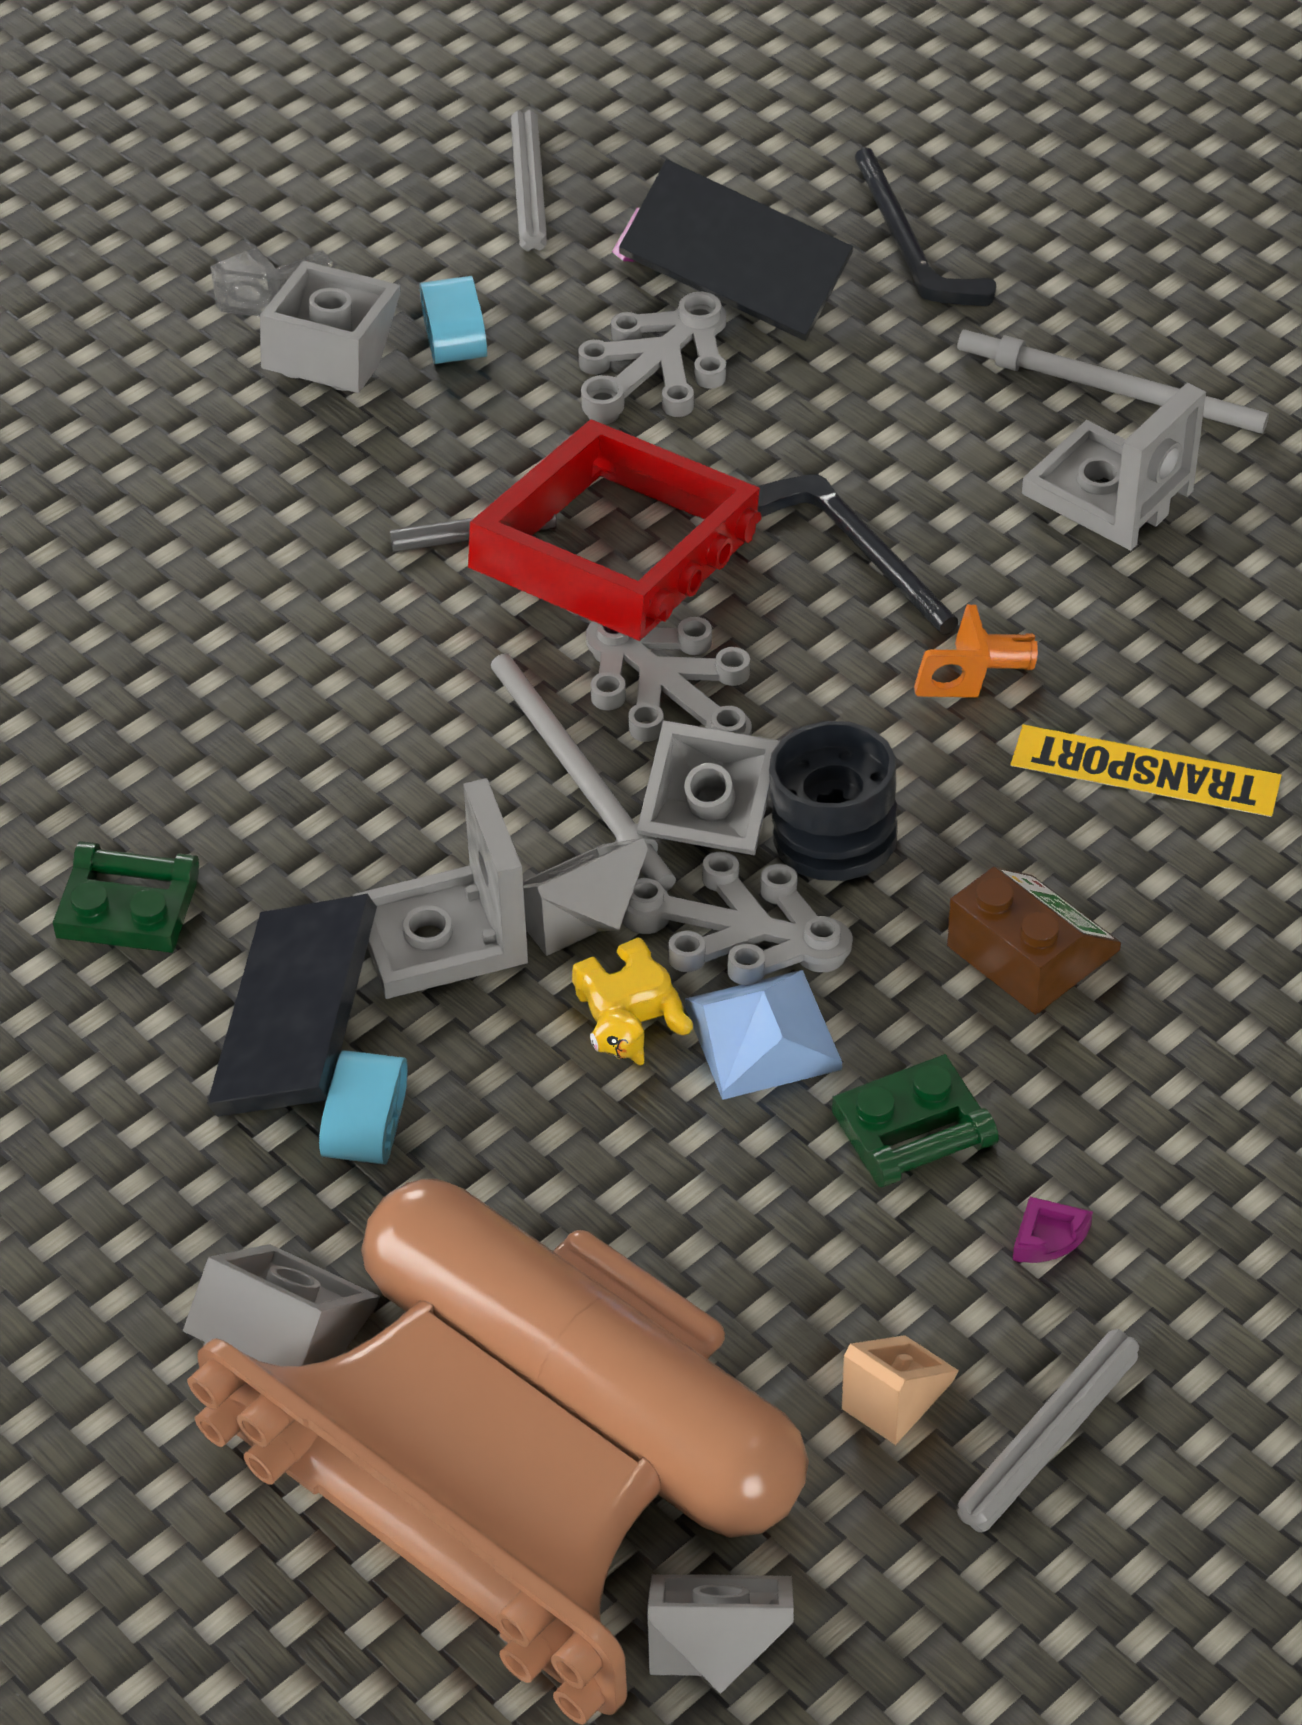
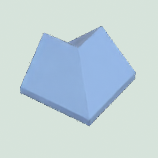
[685,970,842,1100]

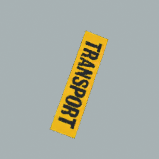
[1010,724,1282,817]

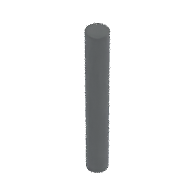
[390,514,557,552]

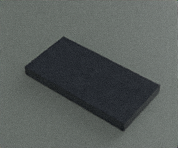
[619,159,853,341]
[207,893,377,1117]

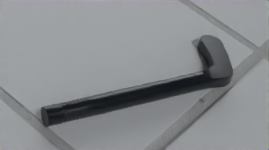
[855,148,997,306]
[757,474,958,635]

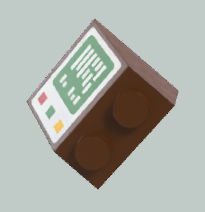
[947,866,1121,1015]

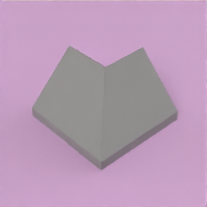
[637,720,780,855]
[523,838,648,956]
[648,1574,794,1694]

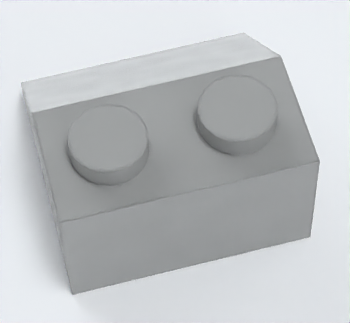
[260,261,400,393]
[183,1244,380,1366]

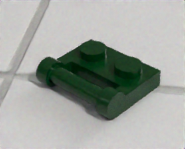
[53,841,199,953]
[832,1054,999,1188]

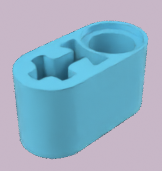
[420,276,487,364]
[319,1050,408,1165]

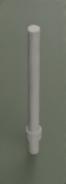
[957,329,1269,434]
[491,653,676,891]

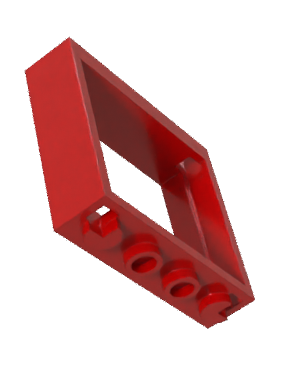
[468,419,762,641]

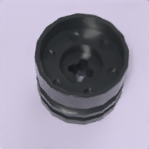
[769,721,898,881]

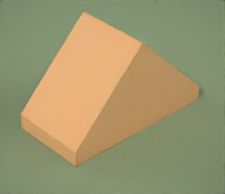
[842,1335,959,1445]

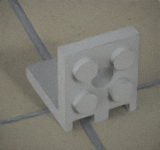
[1022,382,1206,551]
[353,778,528,999]

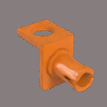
[914,604,1038,698]

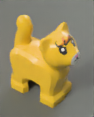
[572,937,693,1065]

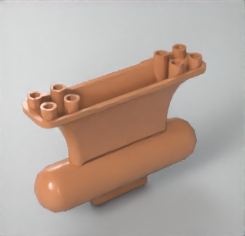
[188,1179,809,1724]

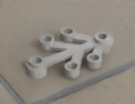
[578,292,726,424]
[586,617,752,742]
[622,852,853,985]

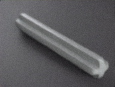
[511,109,547,251]
[957,1329,1139,1532]

